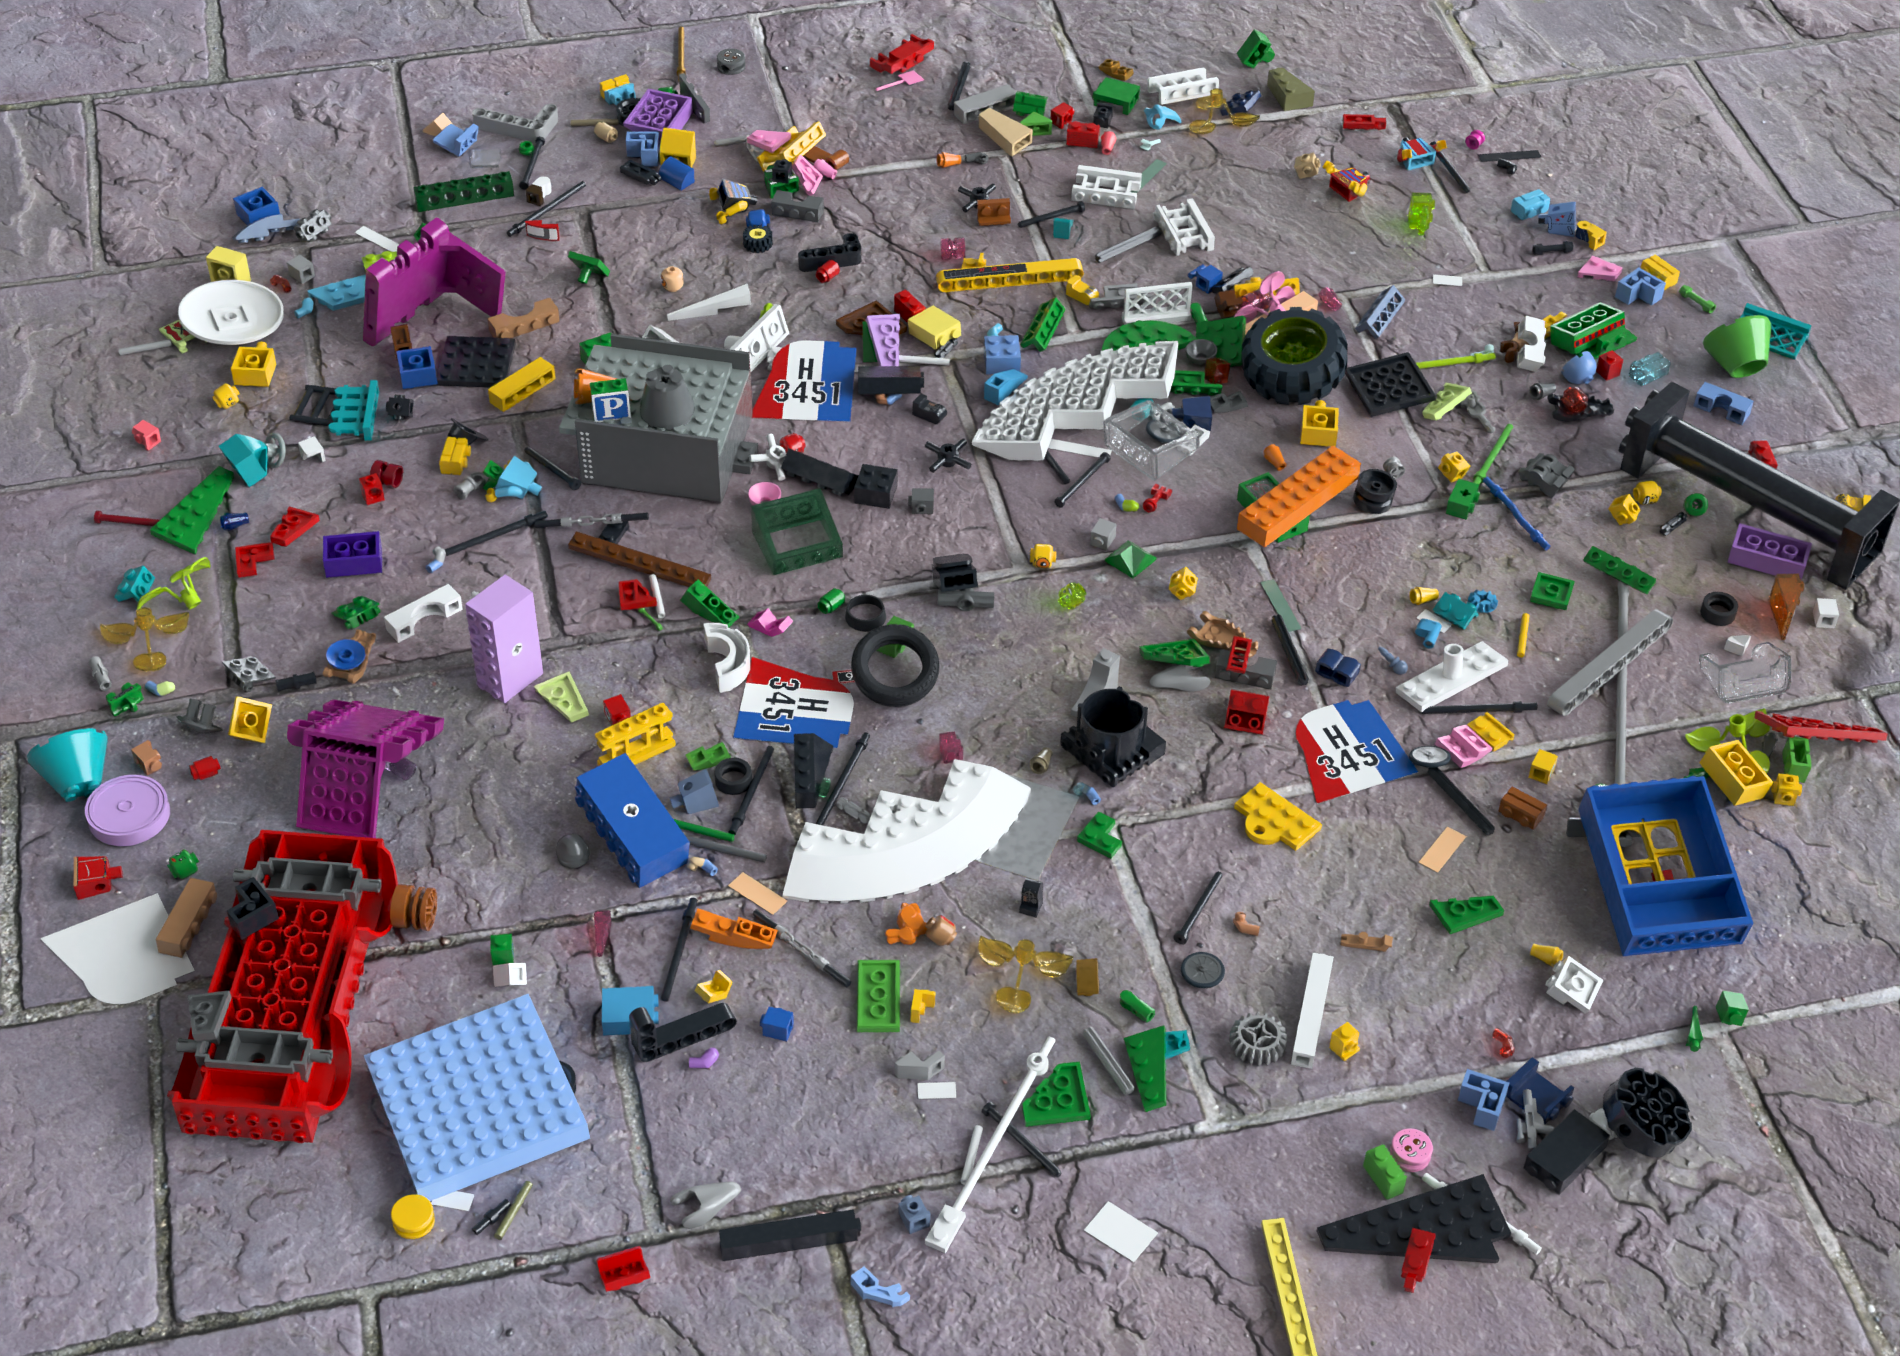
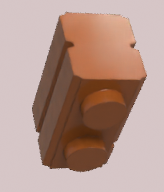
[1498,786,1547,830]

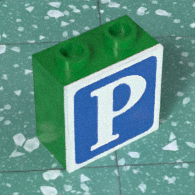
[590,378,631,422]

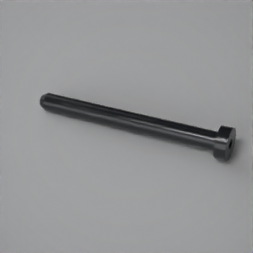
[1018,201,1085,228]
[524,447,581,490]

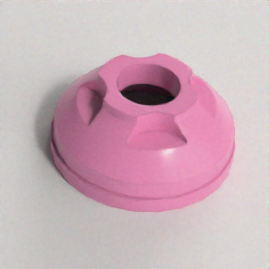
[748,482,781,510]

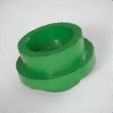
[519,141,534,156]

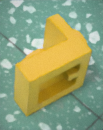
[962,252,986,268]
[910,989,936,1023]

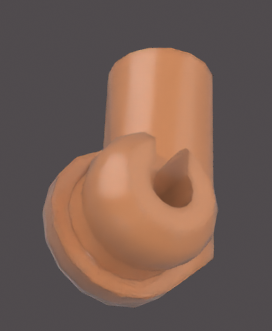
[1233,912,1260,936]

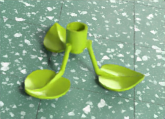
[137,557,211,611]
[1685,708,1770,774]

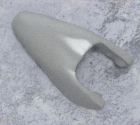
[1150,664,1211,692]
[670,1182,741,1229]

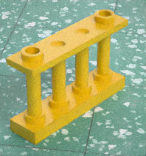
[756,121,826,171]

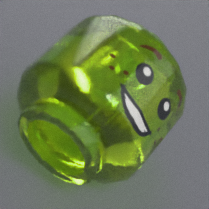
[1058,582,1086,610]

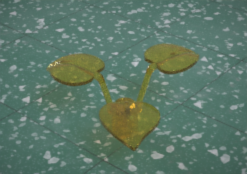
[1189,88,1260,134]
[100,607,189,671]
[978,936,1074,1013]

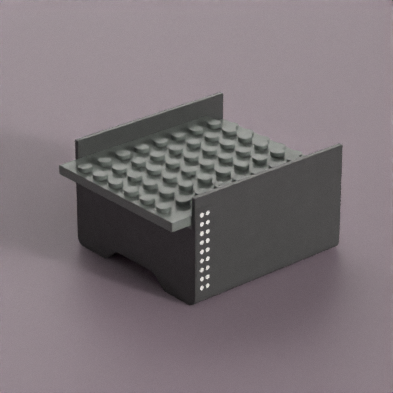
[559,334,759,503]

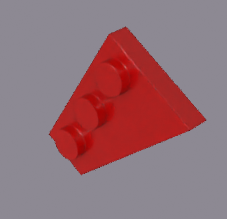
[270,506,320,547]

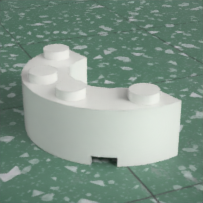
[703,623,750,693]

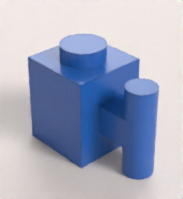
[1188,264,1223,294]

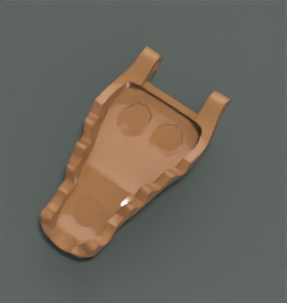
[1187,611,1258,658]
[323,629,376,684]

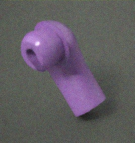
[689,1047,719,1068]

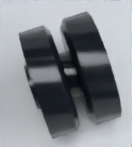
[1353,469,1397,514]

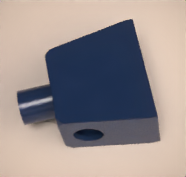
[1172,396,1212,431]

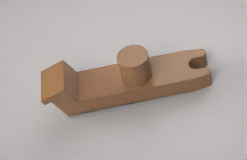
[1340,932,1393,952]

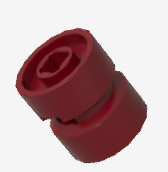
[370,460,404,488]

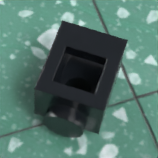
[1093,103,1113,129]
[772,159,792,184]

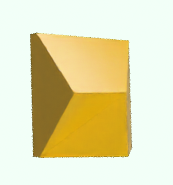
[228,696,272,743]

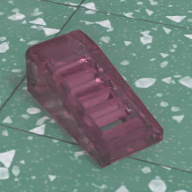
[594,910,612,957]

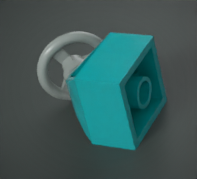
[218,432,285,488]

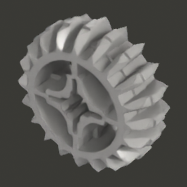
[1229,1011,1288,1066]

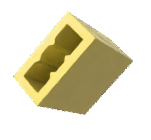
[908,305,961,350]

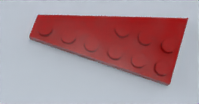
[1754,711,1888,743]

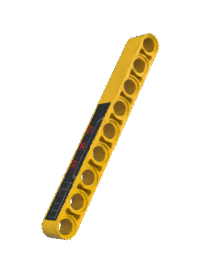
[936,258,1084,292]

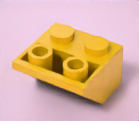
[659,128,696,168]

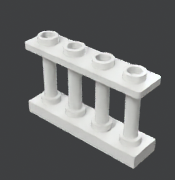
[1147,68,1219,105]

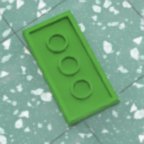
[857,960,900,1032]

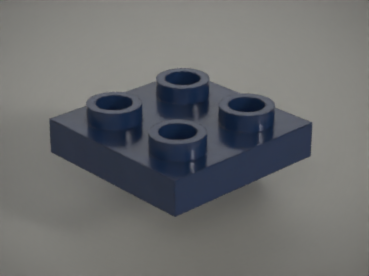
[1220,90,1261,116]

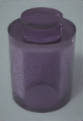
[385,758,416,781]

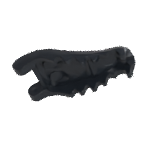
[1547,392,1614,422]

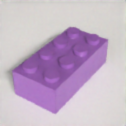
[1727,523,1812,583]

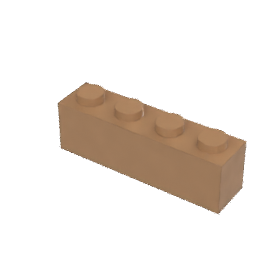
[155,877,217,958]

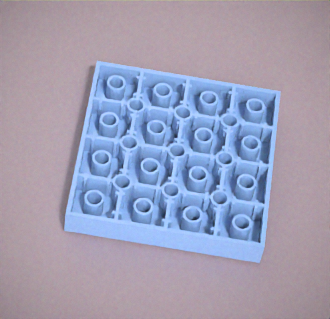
[364,994,590,1201]

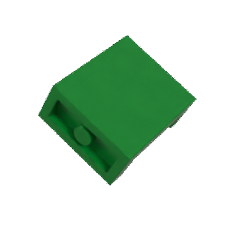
[1092,77,1140,115]

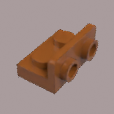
[977,198,1011,226]

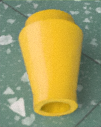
[1409,587,1439,605]
[1530,944,1563,967]

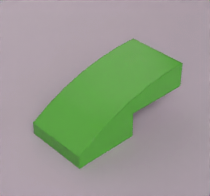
[686,742,731,770]

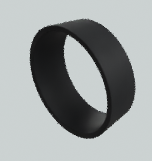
[845,595,886,632]

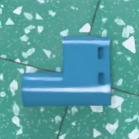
[1415,618,1442,649]

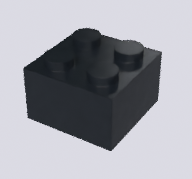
[854,464,898,509]

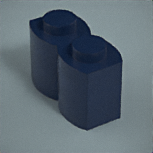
[1315,648,1361,687]

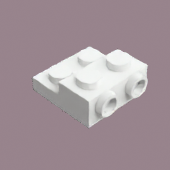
[1546,956,1603,1013]

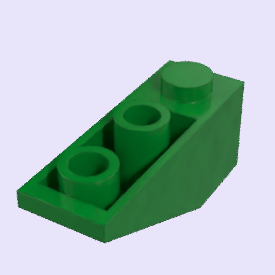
[680,579,739,628]

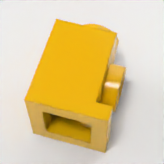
[1329,1022,1360,1061]

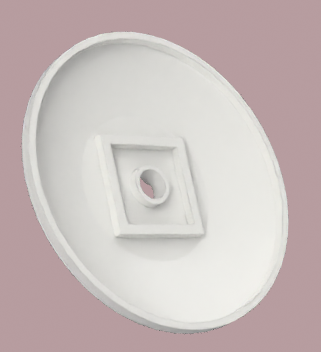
[178,280,284,345]

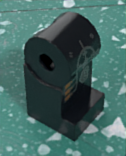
[912,393,947,424]
[1019,878,1043,918]

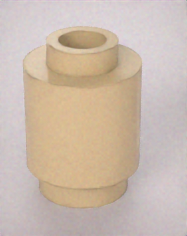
[594,122,618,143]

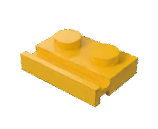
[1467,712,1515,752]

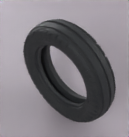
[851,624,939,707]

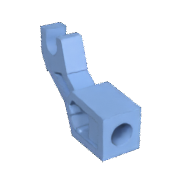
[851,1267,910,1307]

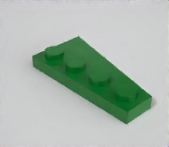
[1124,1025,1166,1112]

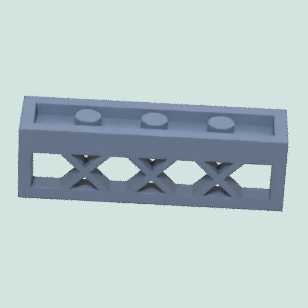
[1355,285,1405,339]

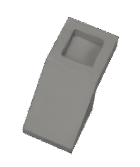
[895,1051,945,1080]

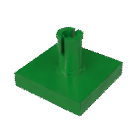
[568,251,610,284]

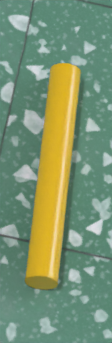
[1517,613,1529,658]

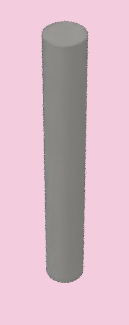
[119,339,172,356]

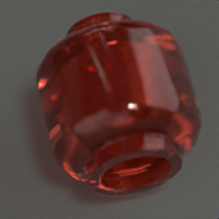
[1562,387,1588,413]

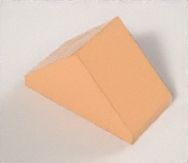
[423,113,452,136]

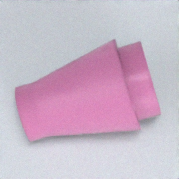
[813,159,837,179]

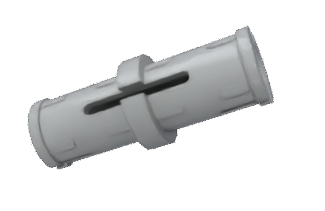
[89,656,112,691]

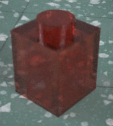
[1205,358,1231,384]

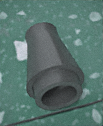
[1529,383,1556,400]

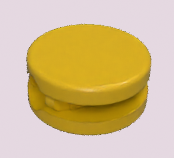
[391,1194,435,1239]

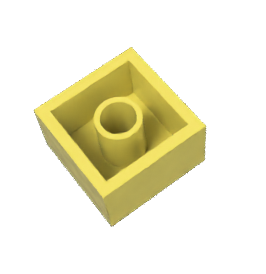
[206,246,251,282]

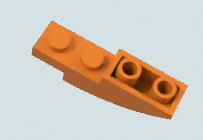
[690,908,778,949]

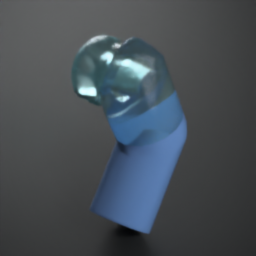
[1073,782,1101,805]

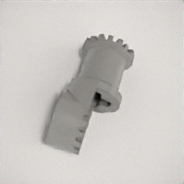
[453,471,486,500]

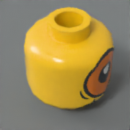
[1030,544,1056,568]

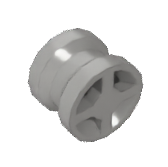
[1383,457,1405,479]

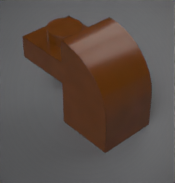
[1214,290,1243,318]
[390,324,412,362]

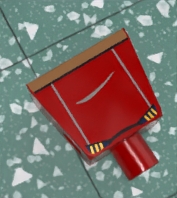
[73,856,123,900]

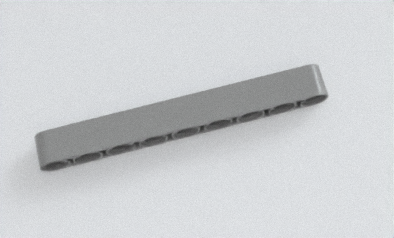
[1547,609,1673,716]

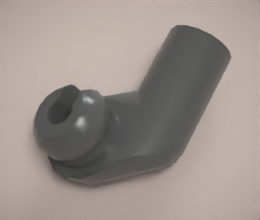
[965,152,988,164]

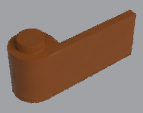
[803,146,849,170]

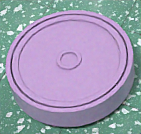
[85,775,170,846]

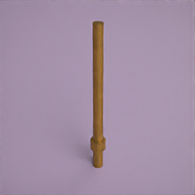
[677,27,686,82]

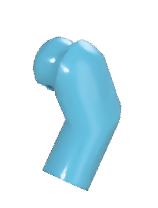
[294,298,314,318]
[987,323,1003,336]

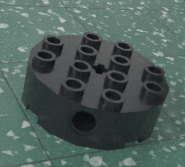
[1603,1067,1692,1158]

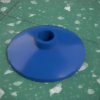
[326,639,365,670]

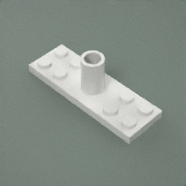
[724,304,789,372]
[1396,641,1508,712]

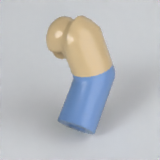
[687,856,718,876]

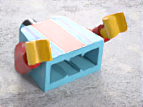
[1397,137,1447,170]

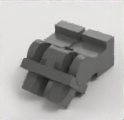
[1518,453,1575,498]

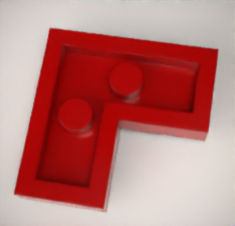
[235,542,275,578]

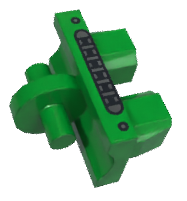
[106,682,144,717]

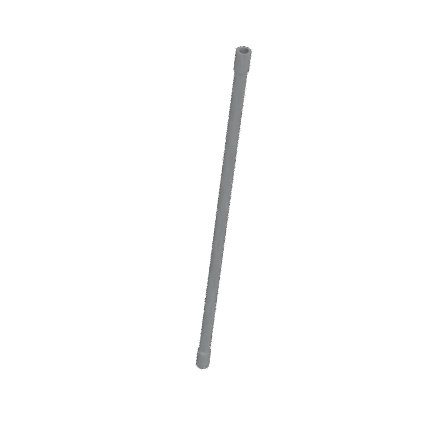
[1615,581,1629,785]

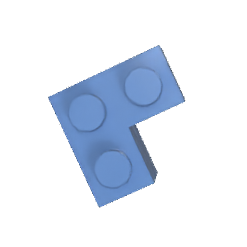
[626,132,660,167]
[1615,268,1666,305]
[1458,1069,1509,1131]

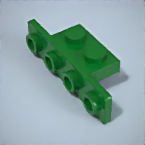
[1575,327,1637,359]
[1170,370,1222,396]
[1583,546,1656,595]

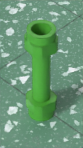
[1679,285,1716,314]

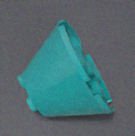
[27,728,108,802]

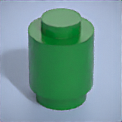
[817,588,845,614]

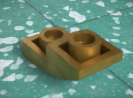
[1098,59,1134,81]
[1076,958,1099,996]

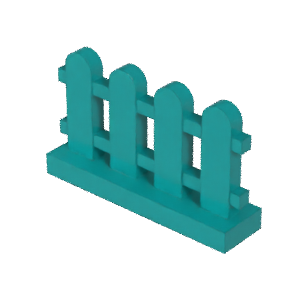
[329,380,379,441]

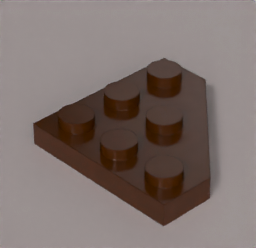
[836,300,907,335]

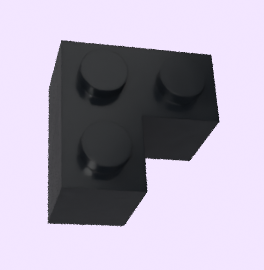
[227,877,279,940]

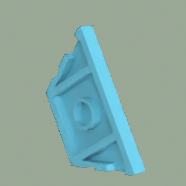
[307,274,366,311]

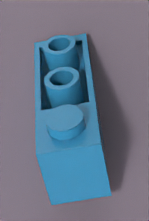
[984,369,1028,405]

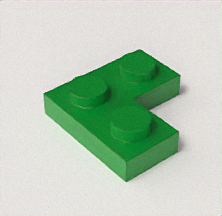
[1077,811,1122,859]

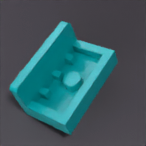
[114,565,155,602]
[1433,592,1479,630]

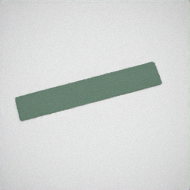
[1131,159,1167,193]
[1261,579,1302,632]

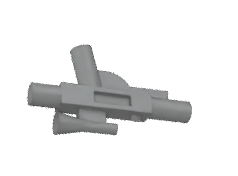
[1517,1089,1554,1151]

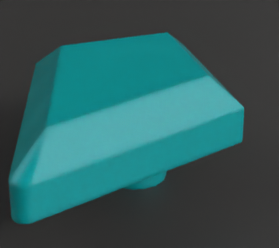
[1165,1030,1190,1060]

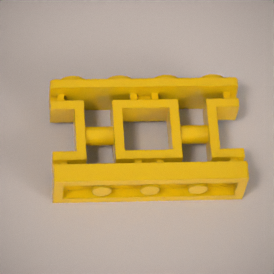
[595,703,676,766]

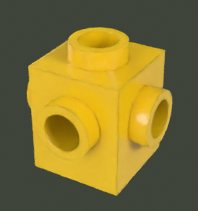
[1438,452,1471,483]
[1608,494,1640,525]
[1169,567,1198,600]
[1771,773,1802,806]

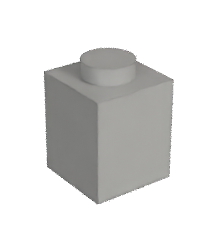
[287,255,315,284]
[1090,518,1117,550]

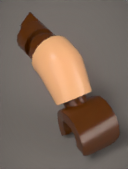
[1500,322,1529,363]

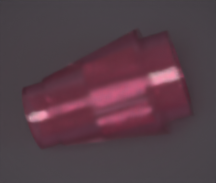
[1319,287,1342,311]

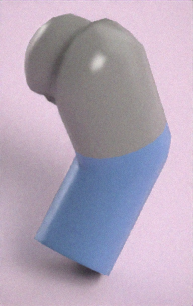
[426,546,446,573]

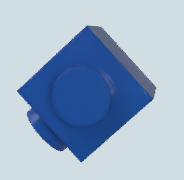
[760,1007,794,1042]

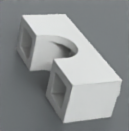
[1517,316,1546,372]

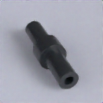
[472,1199,511,1235]

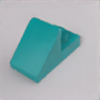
[1053,218,1073,239]

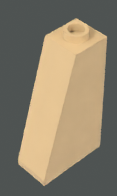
[979,108,1033,156]

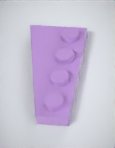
[866,314,900,366]

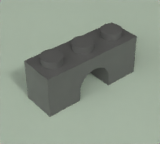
[771,190,824,222]
[1215,649,1277,689]

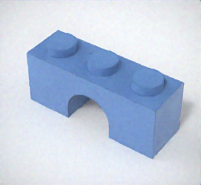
[1694,382,1754,425]

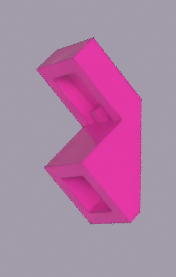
[747,609,793,637]

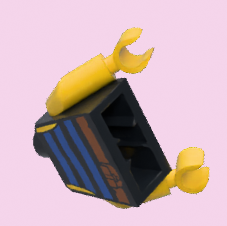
[709,179,757,224]

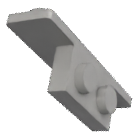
[1089,283,1157,309]

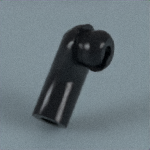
[1497,158,1517,175]

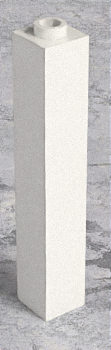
[1291,953,1334,1069]

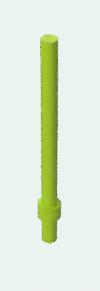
[1416,353,1496,369]

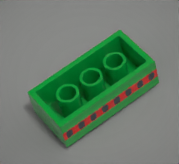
[1550,302,1625,354]

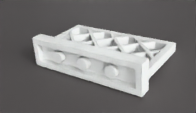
[1122,282,1192,325]

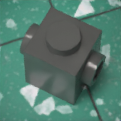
[908,488,934,514]

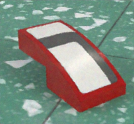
[525,220,560,241]

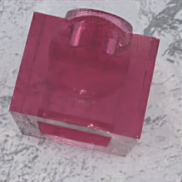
[939,731,963,764]

